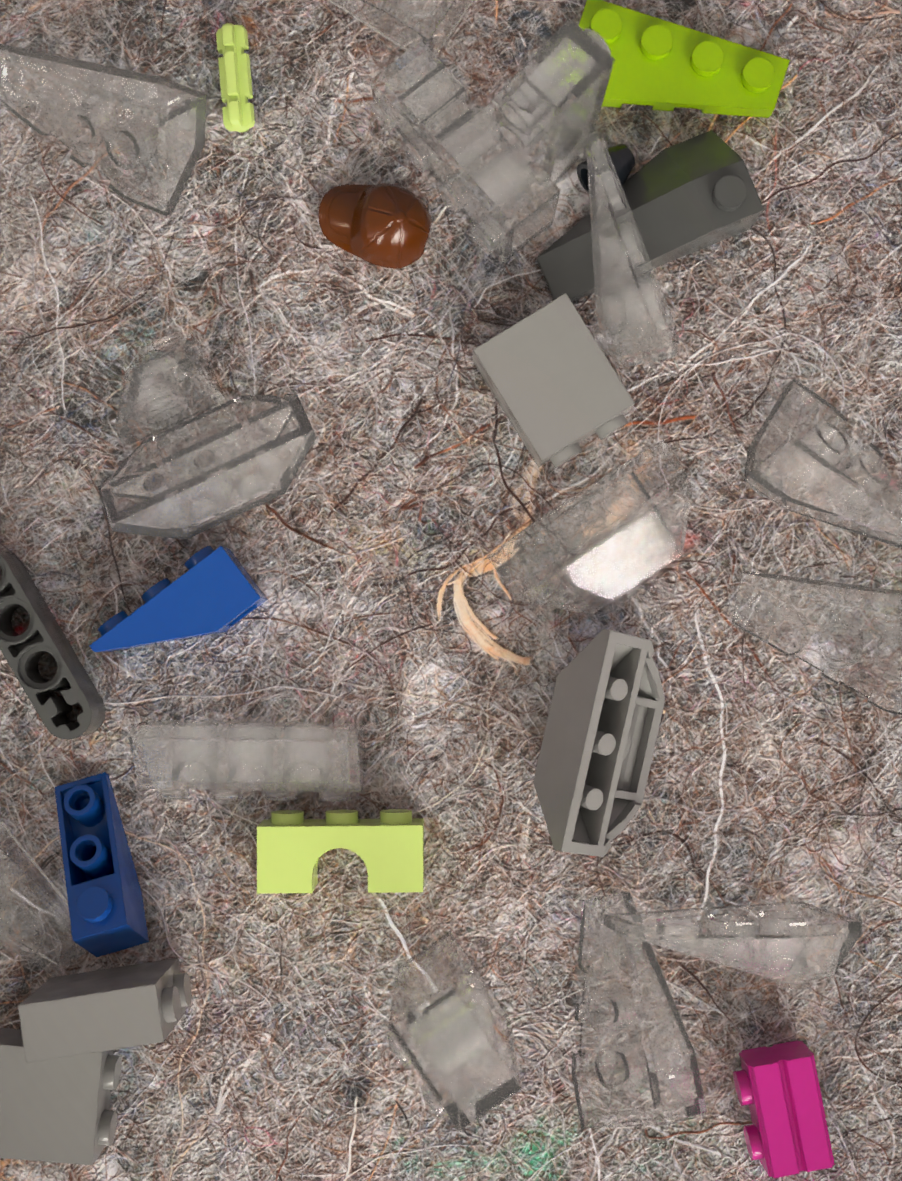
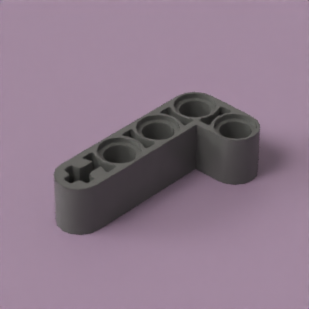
[0,551,106,739]

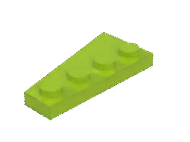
[554,0,790,118]

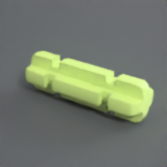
[216,23,255,132]

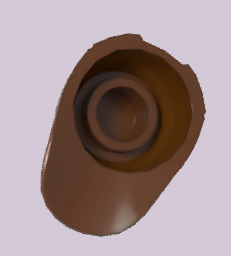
[318,183,432,269]

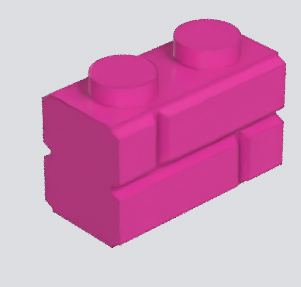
[733,1040,835,1178]

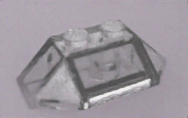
[98,394,317,539]
[487,440,694,615]

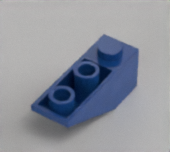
[89,545,268,652]
[54,772,149,957]

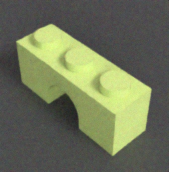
[257,809,424,894]

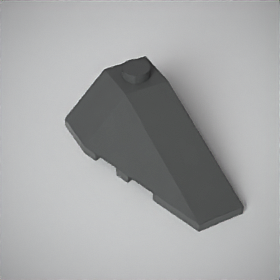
[537,130,764,302]

